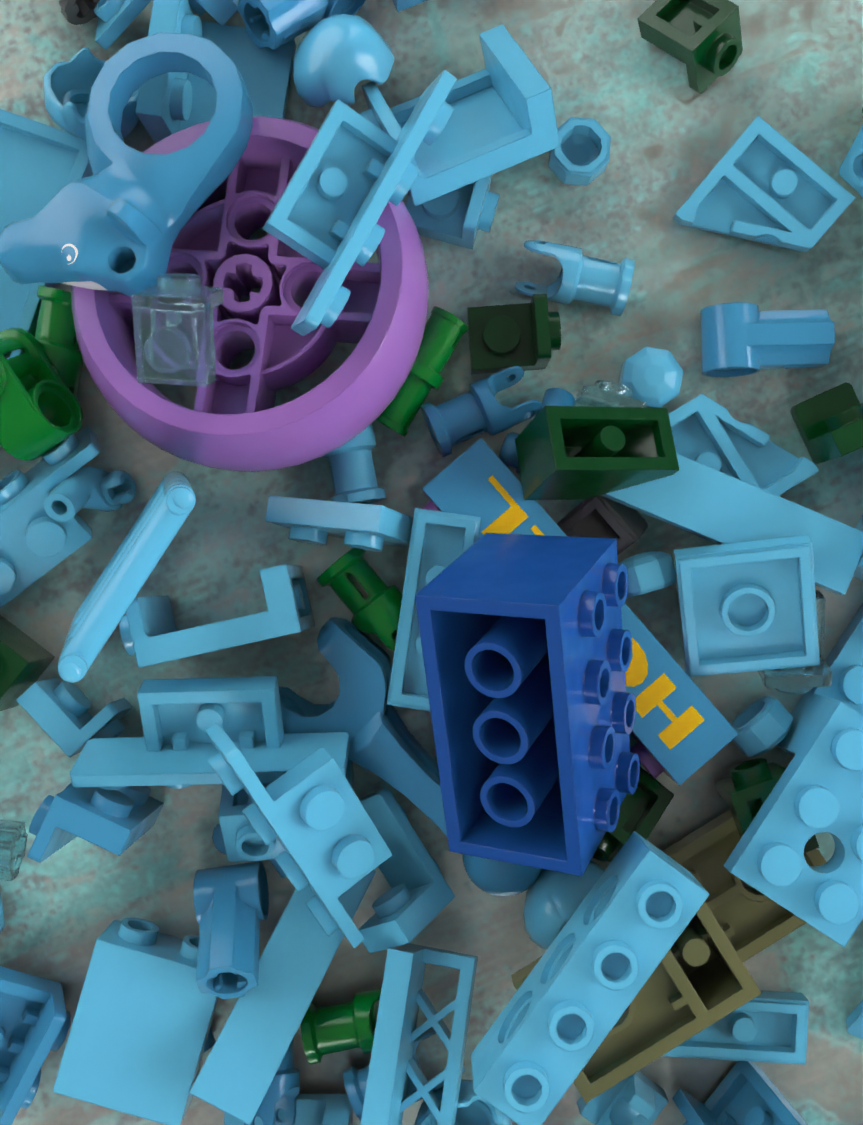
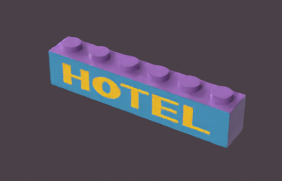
[421,438,738,786]

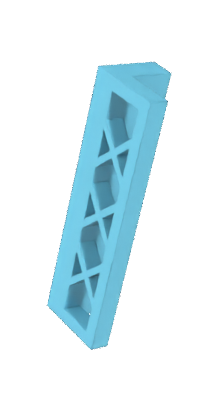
[360,943,478,1125]

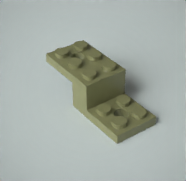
[511,809,827,1103]

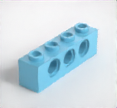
[471,831,710,1125]

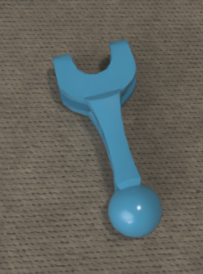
[279,617,542,897]

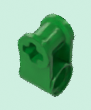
[0,327,83,461]

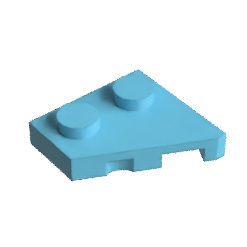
[673,116,856,253]
[668,394,819,496]
[265,496,413,551]

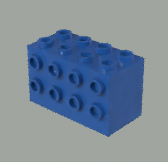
[415,533,640,876]

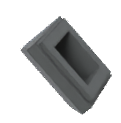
[557,495,648,556]

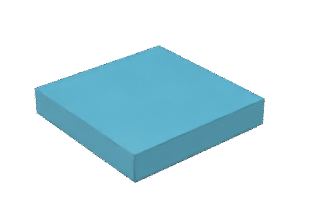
[674,535,820,677]

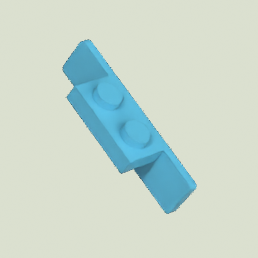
[262,69,457,336]
[0,426,100,608]
[70,676,350,790]
[205,723,392,948]

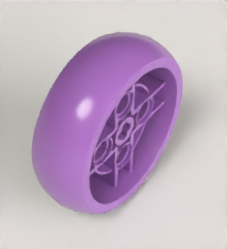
[71,116,429,472]

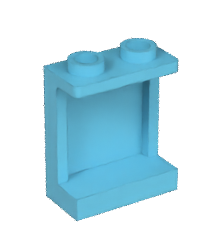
[359,24,560,207]
[119,564,315,668]
[52,917,219,1125]

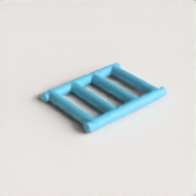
[58,471,196,683]

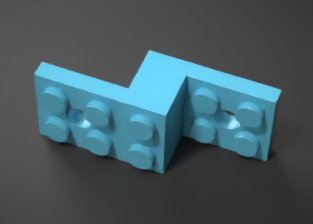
[723,603,863,948]

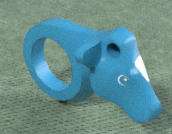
[0,32,253,299]

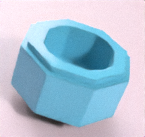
[548,117,611,186]
[618,347,683,408]
[618,551,676,598]
[731,696,794,757]

